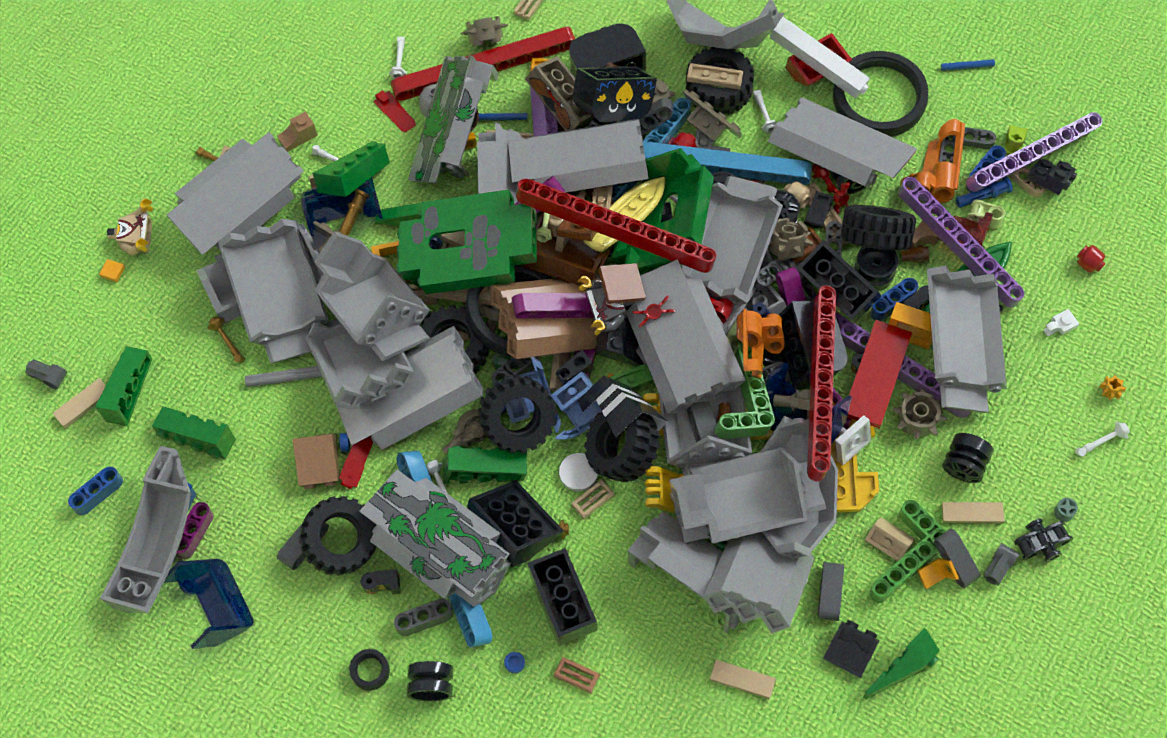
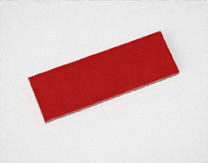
[842,320,913,429]

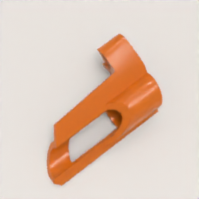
[899,119,965,203]
[736,309,784,378]

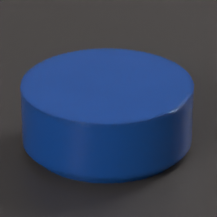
[340,433,350,453]
[504,652,525,674]

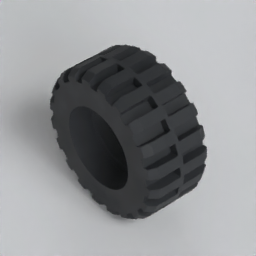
[685,47,754,115]
[841,205,916,251]
[416,305,490,374]
[478,375,557,453]
[584,412,660,482]
[299,496,377,576]

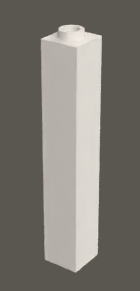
[770,17,870,99]

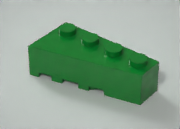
[95,346,153,426]
[152,406,236,459]

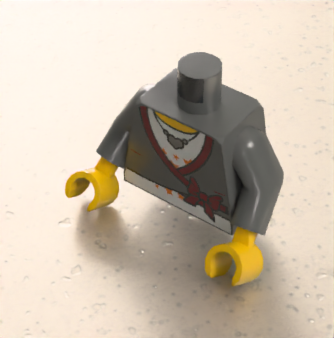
[578,276,635,335]

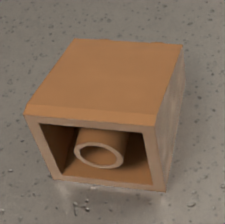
[292,433,340,489]

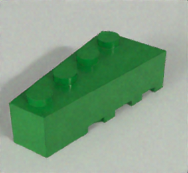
[312,141,390,197]
[443,446,527,484]

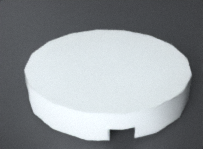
[559,453,598,492]

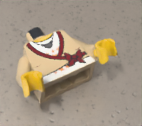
[107,198,153,256]

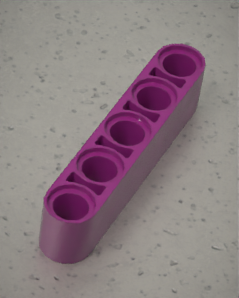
[511,293,594,319]

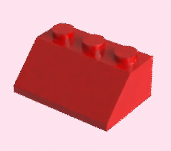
[785,33,852,86]

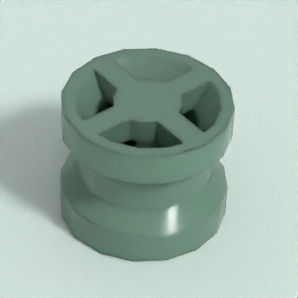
[1054,498,1078,522]

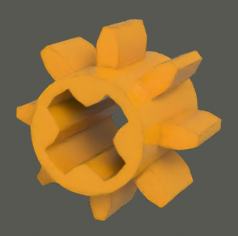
[1099,375,1126,401]

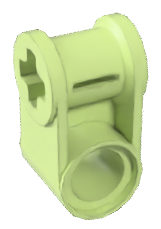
[967,200,1005,230]

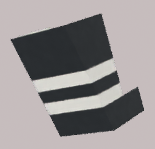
[577,375,668,438]

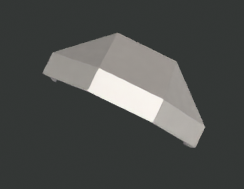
[666,0,785,49]
[761,416,838,559]

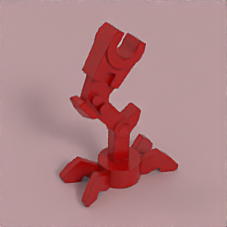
[812,163,850,215]
[632,295,675,328]

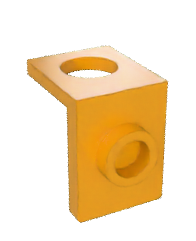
[917,558,959,589]

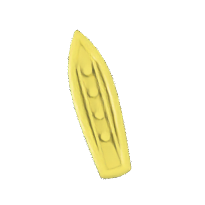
[583,177,665,252]

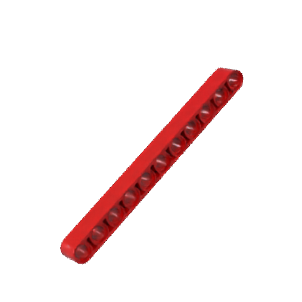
[390,26,576,101]
[516,178,717,273]
[807,286,836,482]

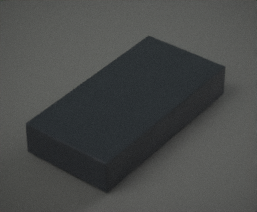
[804,191,834,230]

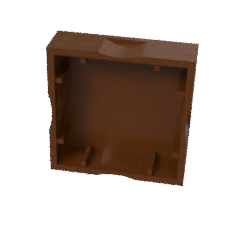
[520,212,614,286]

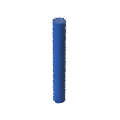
[941,59,995,71]
[478,113,527,121]

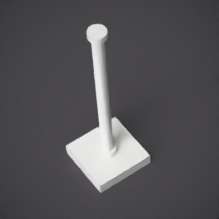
[783,384,871,465]

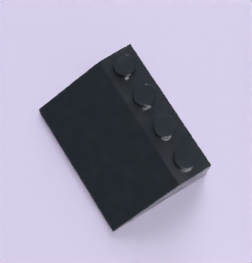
[595,305,646,367]
[467,480,564,568]

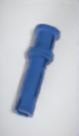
[955,177,1013,208]

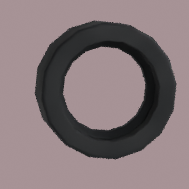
[349,649,390,691]

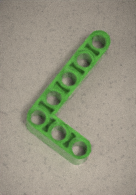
[714,342,775,439]
[870,500,946,603]

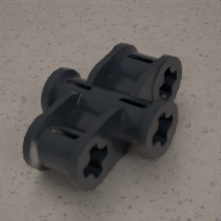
[1014,518,1074,563]

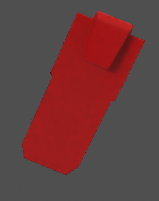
[373,90,416,133]
[339,436,373,489]

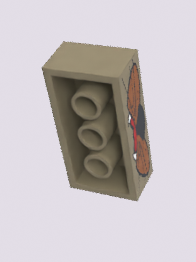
[525,56,594,131]

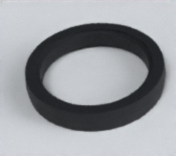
[833,51,928,137]
[465,265,553,357]

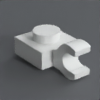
[1043,309,1079,336]

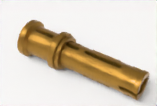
[339,189,370,236]

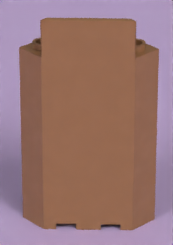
[490,278,601,359]

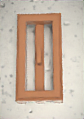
[554,657,600,694]

